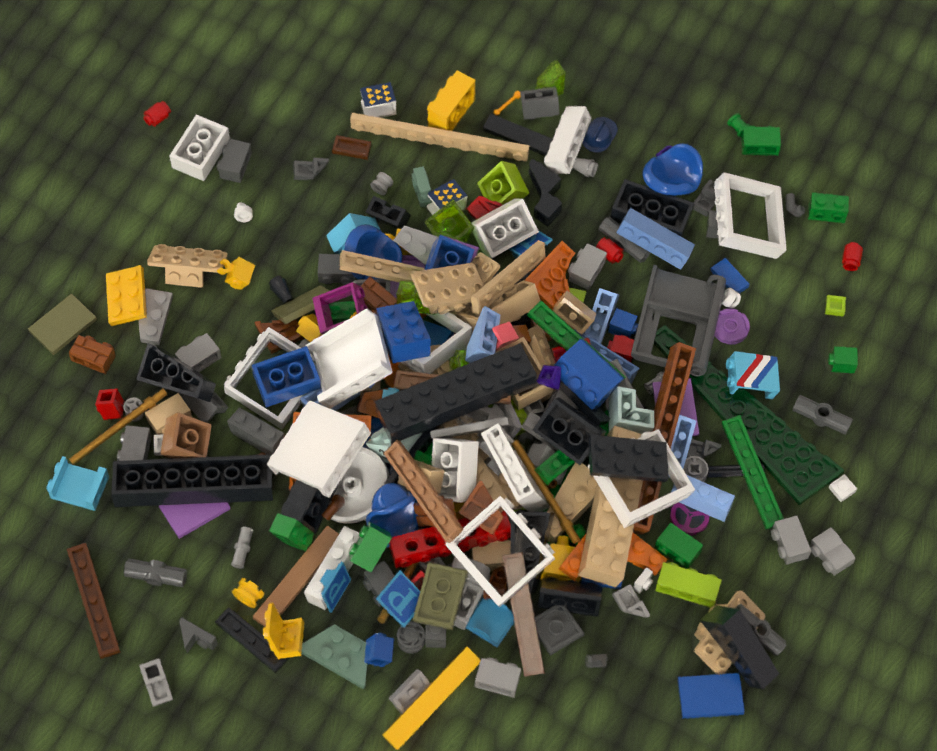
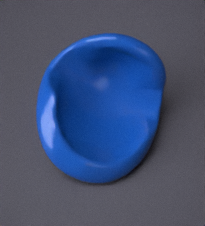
[643,143,703,196]
[344,224,402,280]
[366,483,419,548]

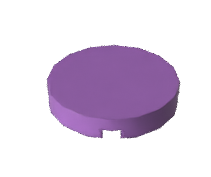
[714,309,750,344]

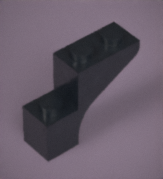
[528,159,562,227]

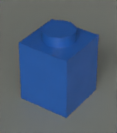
[608,308,638,338]
[364,633,394,667]

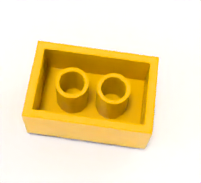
[427,71,475,131]

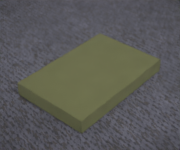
[271,285,329,324]
[28,293,97,356]
[413,562,468,630]

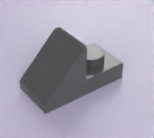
[179,617,218,653]

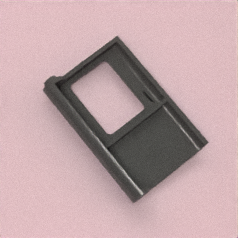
[631,265,726,376]

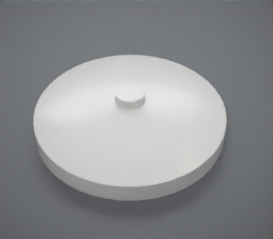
[330,447,389,524]

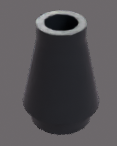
[269,275,294,304]

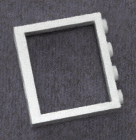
[714,173,786,259]
[387,291,472,374]
[224,327,318,430]
[481,424,550,512]
[588,429,695,528]
[445,496,555,607]

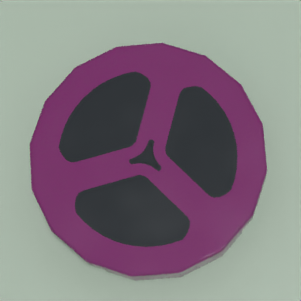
[670,502,710,536]

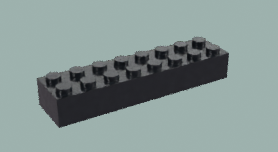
[375,343,537,444]
[111,454,273,507]

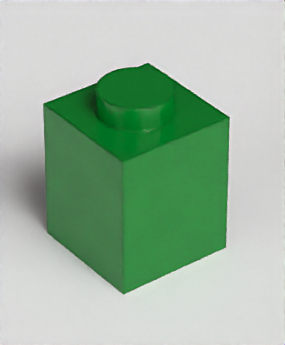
[828,346,858,373]

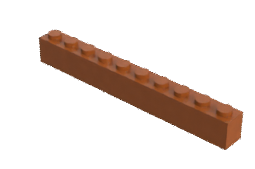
[633,342,696,535]

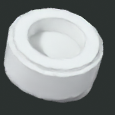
[234,202,253,222]
[722,288,741,308]

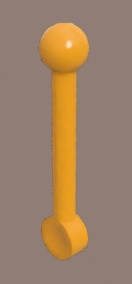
[493,91,521,116]

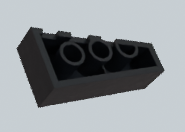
[136,343,216,402]
[511,512,555,594]
[700,605,779,689]

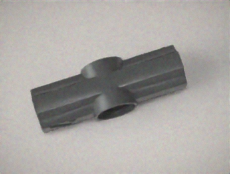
[599,217,651,263]
[792,395,853,435]
[124,558,187,587]
[735,604,786,656]

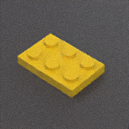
[106,265,147,326]

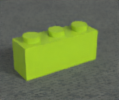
[655,562,722,608]

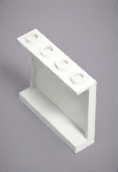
[305,309,393,409]
[267,400,371,497]

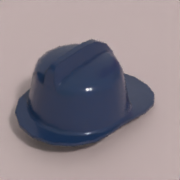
[583,117,617,153]

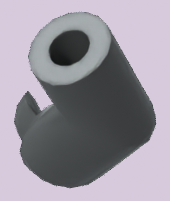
[786,193,805,217]

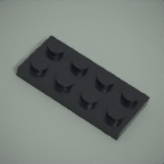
[588,435,669,482]

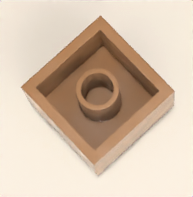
[160,412,212,459]

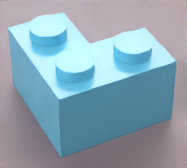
[326,213,381,254]

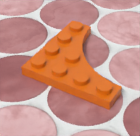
[524,241,575,330]
[559,533,668,581]

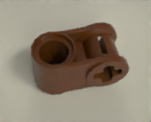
[483,566,508,600]

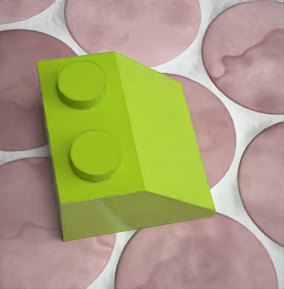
[477,161,529,205]

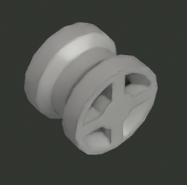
[370,172,394,195]
[123,397,145,421]

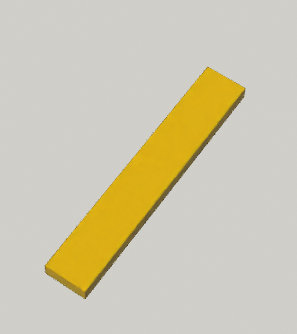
[382,647,481,750]

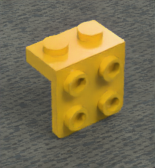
[263,603,304,659]

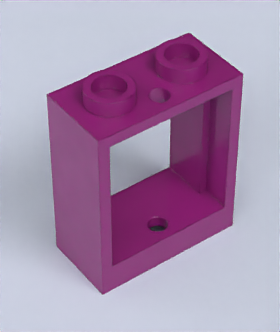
[312,282,368,334]

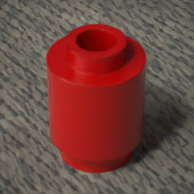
[143,101,171,127]
[596,237,624,264]
[842,242,863,271]

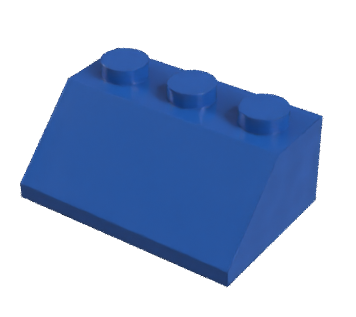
[554,339,624,410]

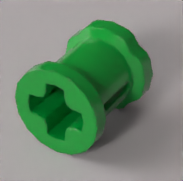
[727,113,751,137]

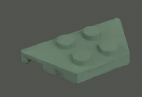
[301,624,368,689]

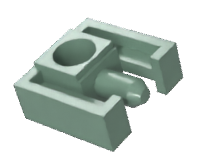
[412,166,431,208]

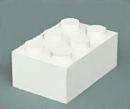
[170,115,230,181]
[469,198,539,258]
[432,437,479,502]

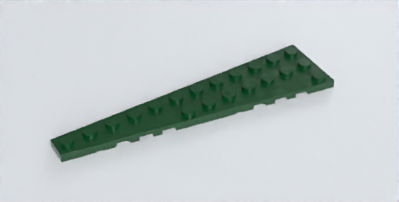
[654,325,845,506]

